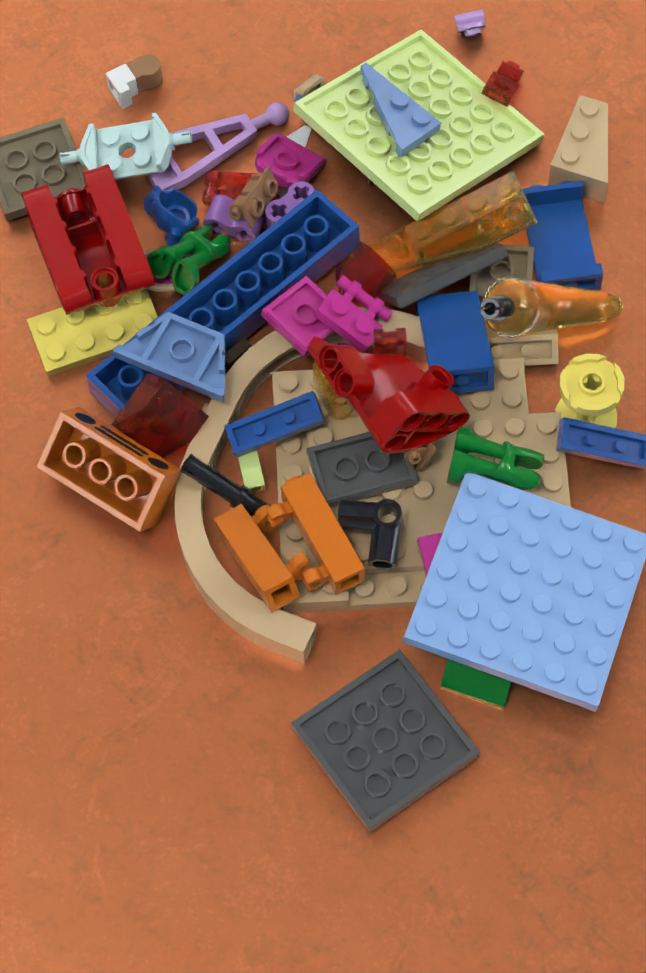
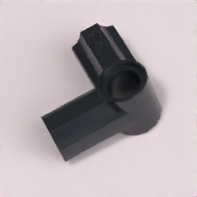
[337,499,404,570]

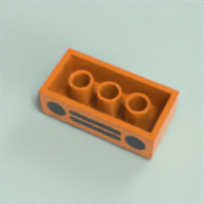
[37,407,181,532]

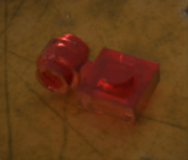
[481,60,524,107]

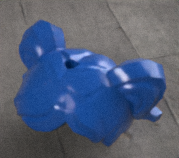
[143,185,200,246]

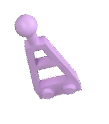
[133,102,289,190]

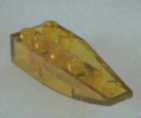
[350,171,538,282]

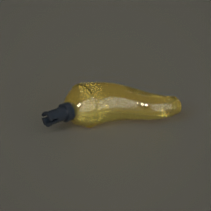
[480,276,623,338]

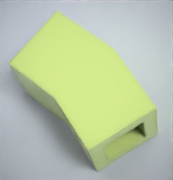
[238,450,265,493]

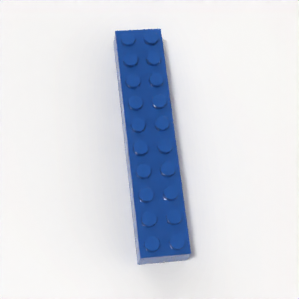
[86,189,360,433]

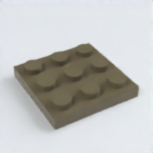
[0,118,85,221]

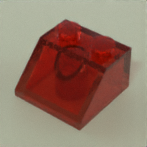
[111,373,209,458]

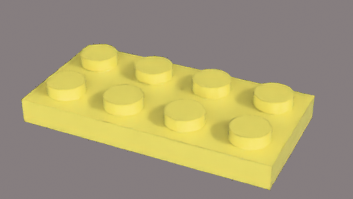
[27,289,158,377]

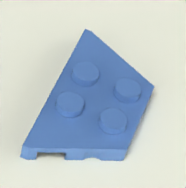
[113,312,225,402]

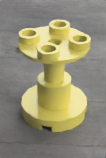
[555,353,625,428]

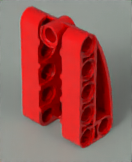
[21,164,155,315]

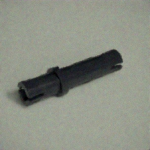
[180,454,271,516]

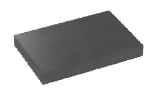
[306,432,418,507]

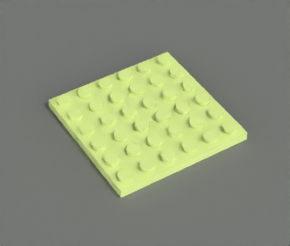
[293,30,545,222]

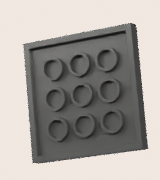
[291,649,480,833]

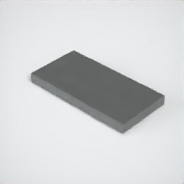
[376,238,508,309]

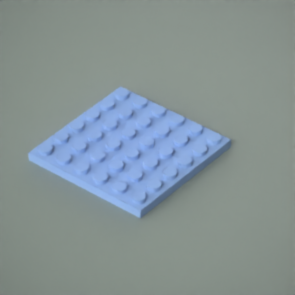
[403,473,646,712]

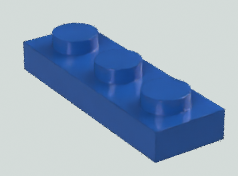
[225,391,326,458]
[556,417,646,470]

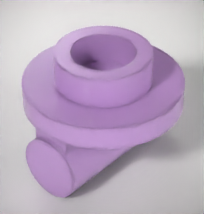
[454,9,486,37]

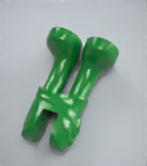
[147,224,231,295]
[447,426,545,490]

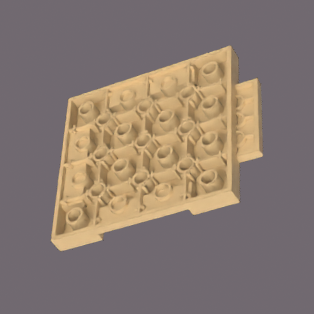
[272,358,571,614]

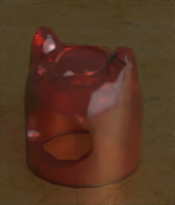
[335,241,397,304]

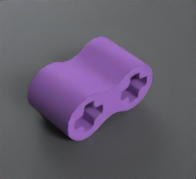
[265,181,314,229]
[203,195,266,243]

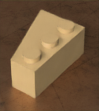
[548,95,608,203]

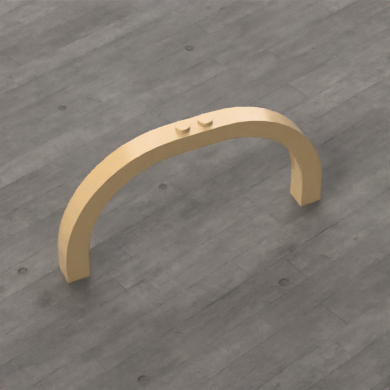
[174,307,428,664]

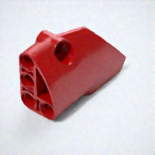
[307,336,470,454]

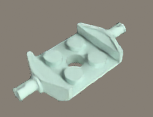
[60,113,193,180]

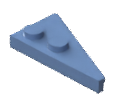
[360,63,441,158]

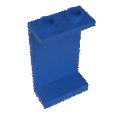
[521,181,603,298]
[416,291,494,394]

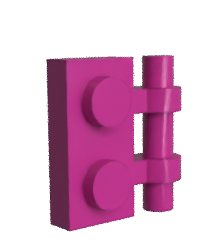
[313,275,393,353]

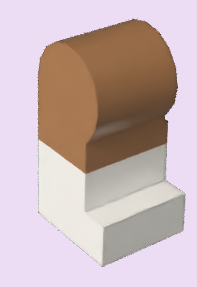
[106,55,162,109]

